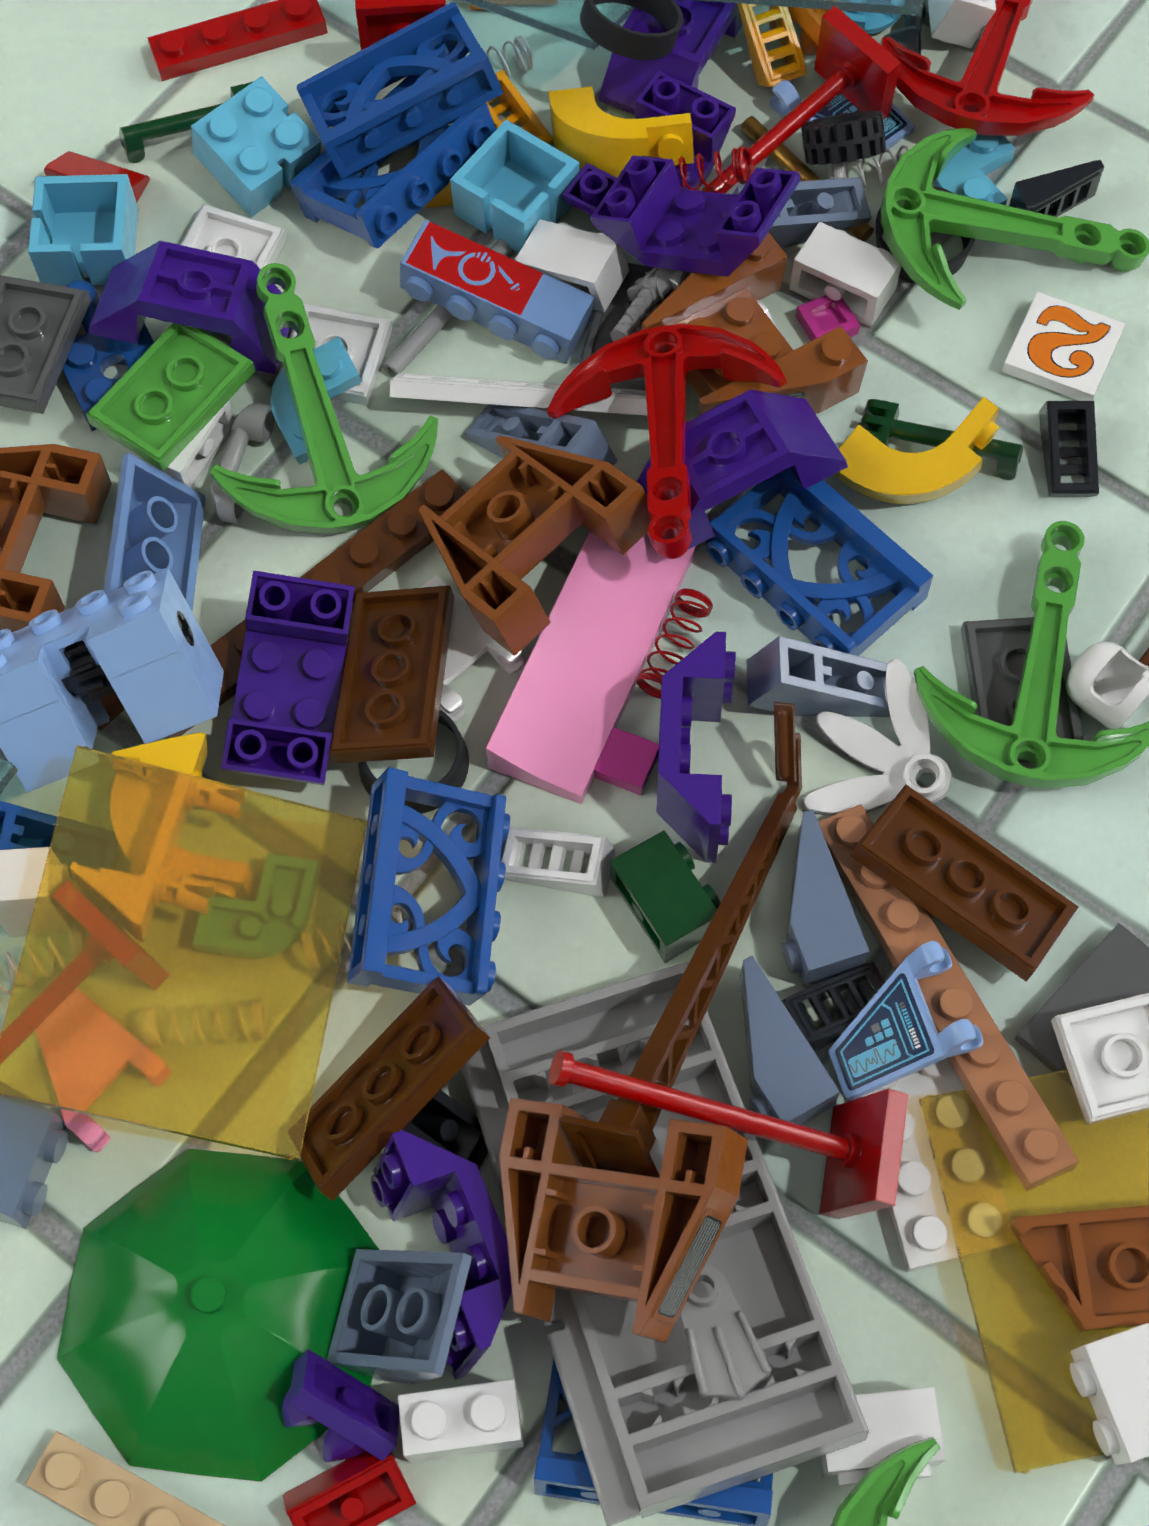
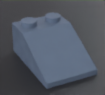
[0,1082,68,1229]
[327,1249,472,1384]

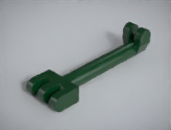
[119,82,252,163]
[859,399,1023,480]

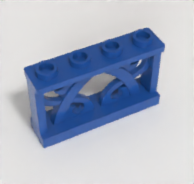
[296,2,504,179]
[289,75,496,249]
[705,467,933,656]
[347,767,510,1006]

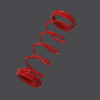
[678,146,754,190]
[636,588,713,699]

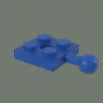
[62,280,154,431]

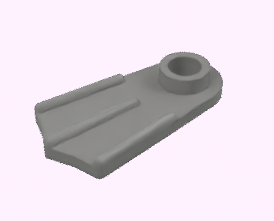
[680,1264,771,1400]

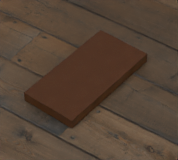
[329,585,455,764]
[850,784,1079,982]
[287,976,490,1201]

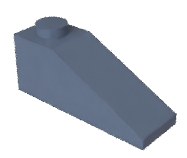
[732,177,872,249]
[465,404,618,466]
[746,636,891,717]
[782,809,870,987]
[740,955,840,1125]

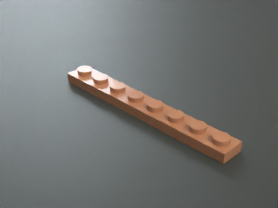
[818,804,1079,1192]

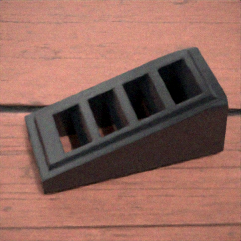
[1009,160,1104,217]
[1039,401,1099,497]
[781,961,885,1052]

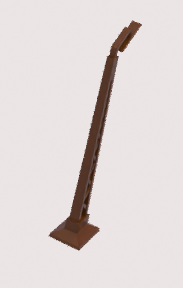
[559,702,802,1178]

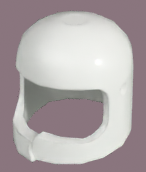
[1066,641,1149,729]

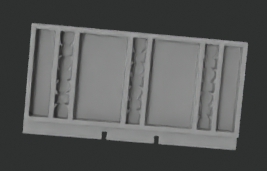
[462,962,869,1526]

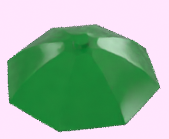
[57,1149,379,1482]

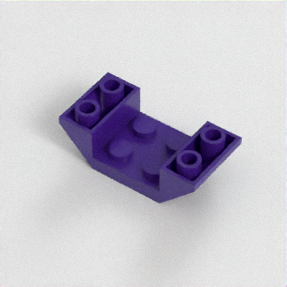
[599,0,753,115]
[562,71,736,215]
[590,155,801,277]
[89,241,290,374]
[637,389,848,549]
[221,570,355,785]
[656,631,736,863]
[371,1130,512,1380]

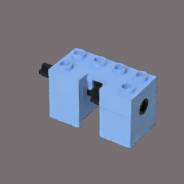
[0,568,224,793]

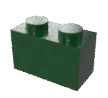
[610,830,721,963]

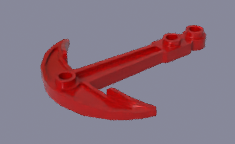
[881,0,1094,136]
[547,324,787,559]

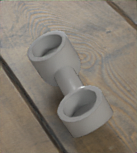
[212,403,275,524]

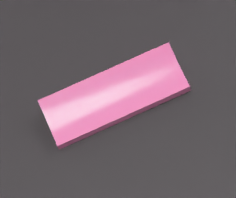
[486,531,695,804]

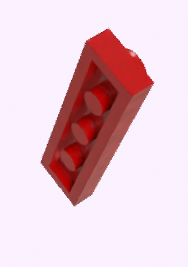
[147,0,328,81]

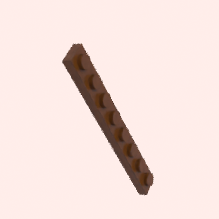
[164,469,466,739]

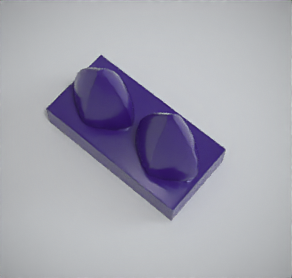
[282,1349,399,1463]

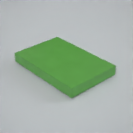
[86,323,255,471]

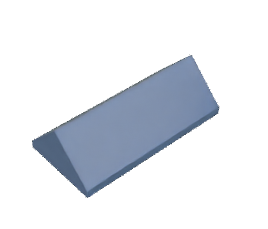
[104,452,206,611]

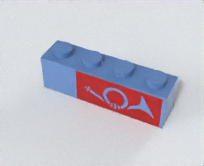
[400,219,594,364]

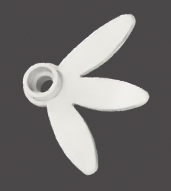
[802,659,952,815]

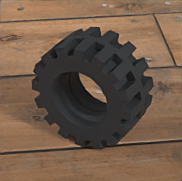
[801,111,886,165]

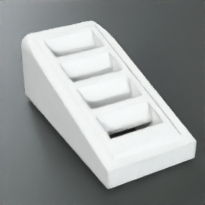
[501,827,615,897]

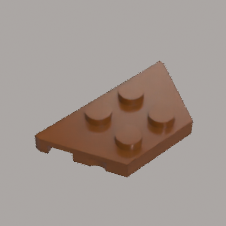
[1009,1205,1149,1332]

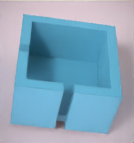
[191,76,321,218]
[450,120,580,253]
[28,174,139,286]

